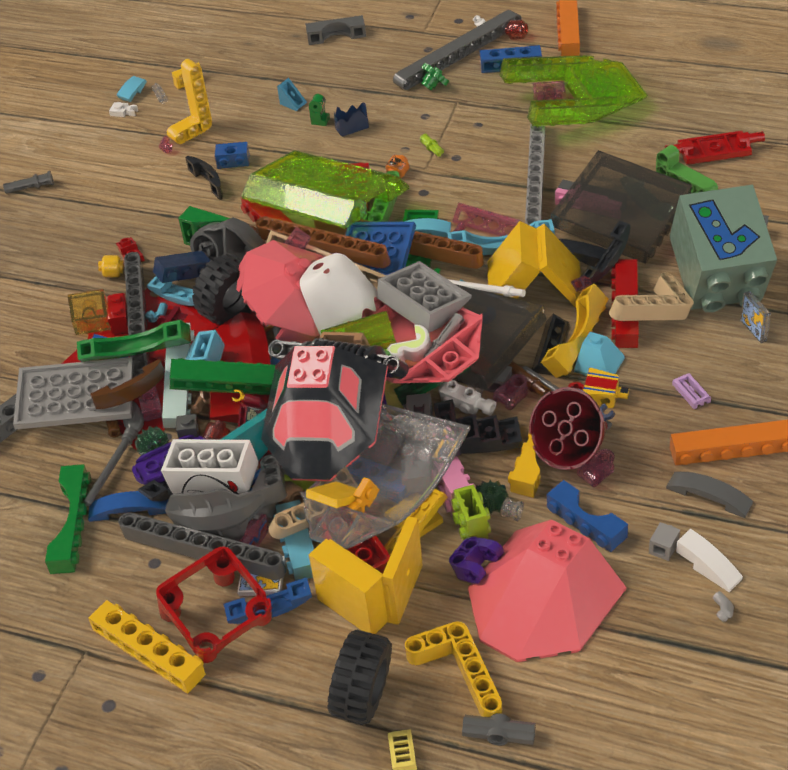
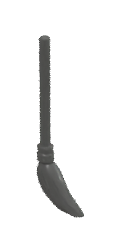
[84,401,145,506]

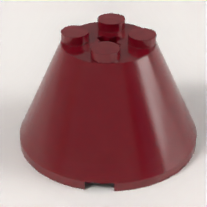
[529,387,607,470]

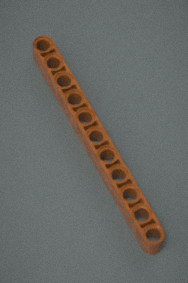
[313,211,484,269]

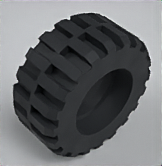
[192,254,251,326]
[327,629,392,725]

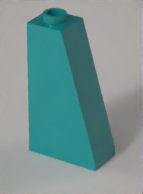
[220,409,269,461]

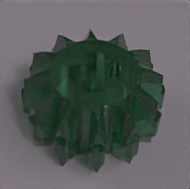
[134,426,169,456]
[476,479,509,515]

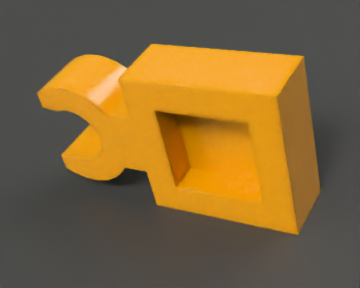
[347,477,380,518]

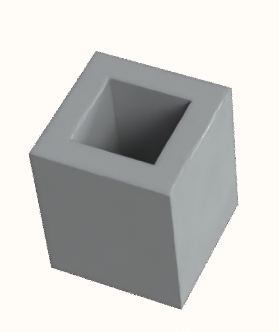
[649,522,680,561]

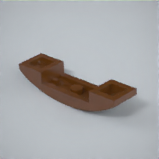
[90,359,165,410]

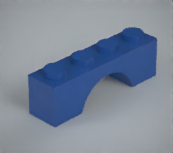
[547,480,628,552]

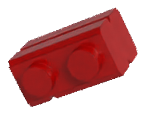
[107,293,128,334]

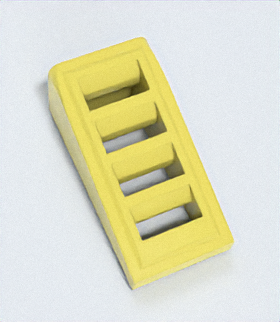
[388,729,417,770]

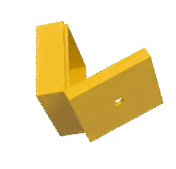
[487,221,582,310]
[309,516,423,634]

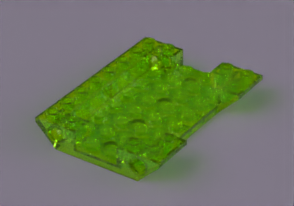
[241,150,410,228]

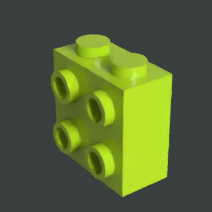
[451,484,491,541]

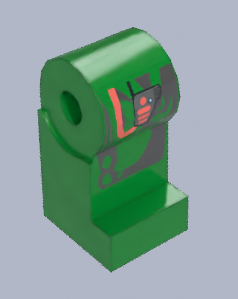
[309,94,330,126]

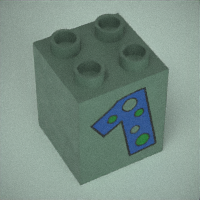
[669,184,777,312]

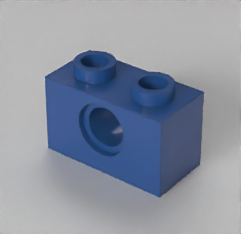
[215,142,250,169]

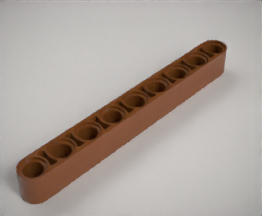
[256,216,391,269]

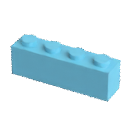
[273,500,314,581]

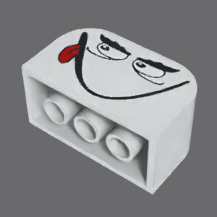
[161,439,258,495]

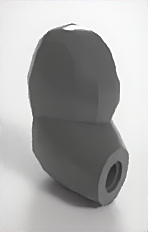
[190,217,266,261]

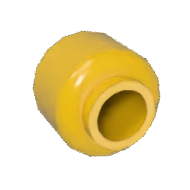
[98,255,124,278]

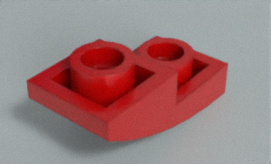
[116,237,145,262]

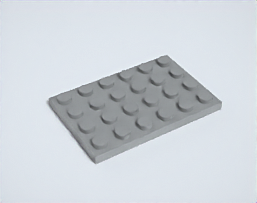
[13,357,134,430]

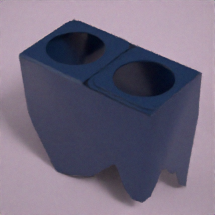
[334,103,369,137]

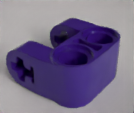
[449,537,504,584]

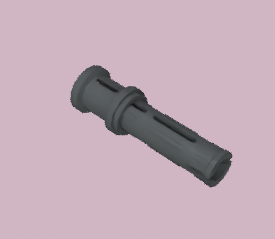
[3,171,54,194]

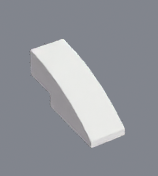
[676,528,743,592]

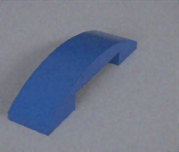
[88,491,169,522]
[224,577,312,624]

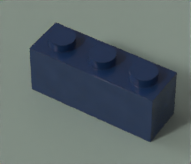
[153,251,211,283]

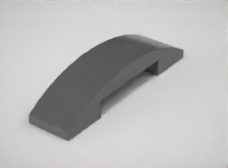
[666,472,753,518]

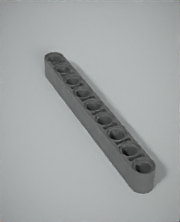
[118,513,286,580]

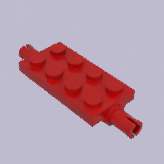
[665,131,765,165]

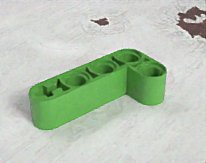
[656,145,718,194]

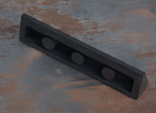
[532,313,569,375]

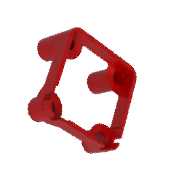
[156,546,272,663]

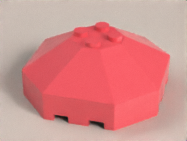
[236,240,330,343]

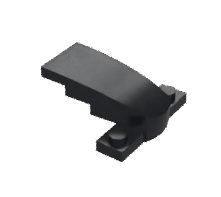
[432,399,523,459]

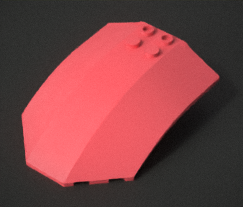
[329,297,483,383]

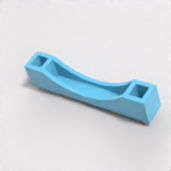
[447,219,555,255]

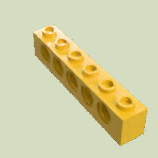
[88,600,206,694]

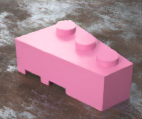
[433,456,475,518]

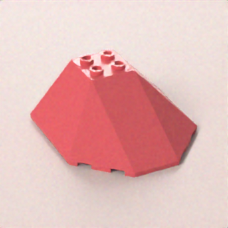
[468,519,626,662]

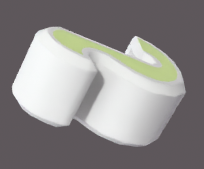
[387,325,432,367]

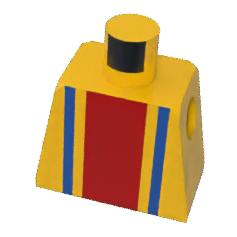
[583,367,629,408]

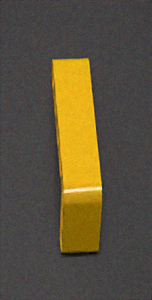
[167,59,212,144]
[405,621,502,717]

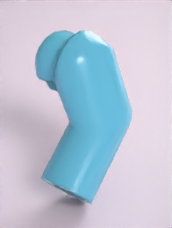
[145,303,168,323]

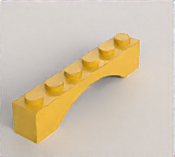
[541,284,609,378]
[508,434,540,498]

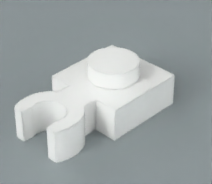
[109,102,138,117]

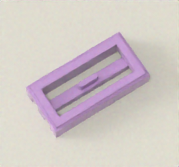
[672,373,711,409]

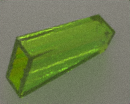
[321,311,396,350]

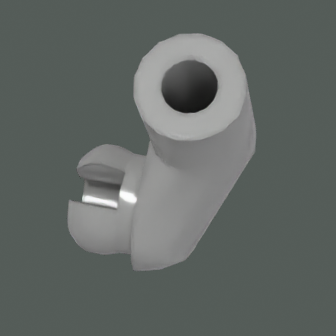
[713,591,734,622]

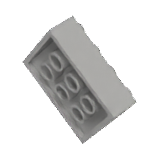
[377,261,472,333]

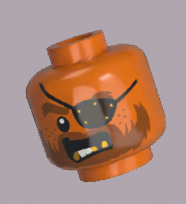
[385,155,410,179]

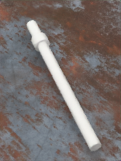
[448,279,526,297]

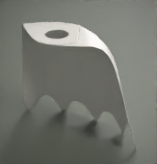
[300,253,377,336]

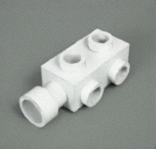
[439,380,496,416]

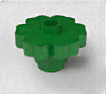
[421,63,450,91]

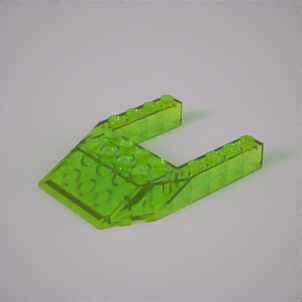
[500,55,648,127]

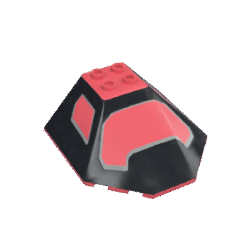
[261,346,388,481]

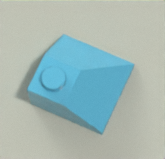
[574,332,625,376]

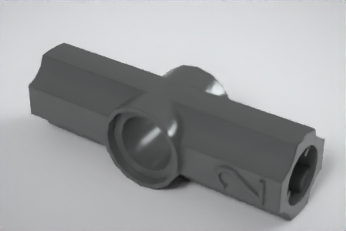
[462,714,536,746]

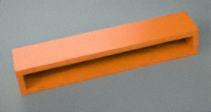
[556,0,580,57]
[670,419,788,466]

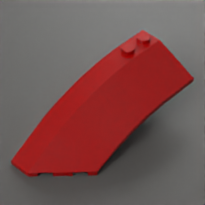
[210,312,271,423]

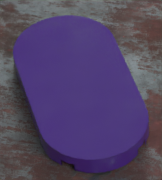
[132,435,206,485]

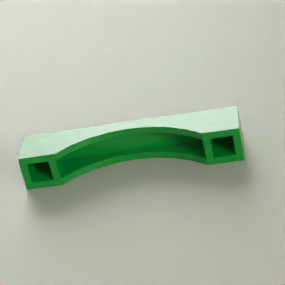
[77,320,191,362]
[45,464,91,574]

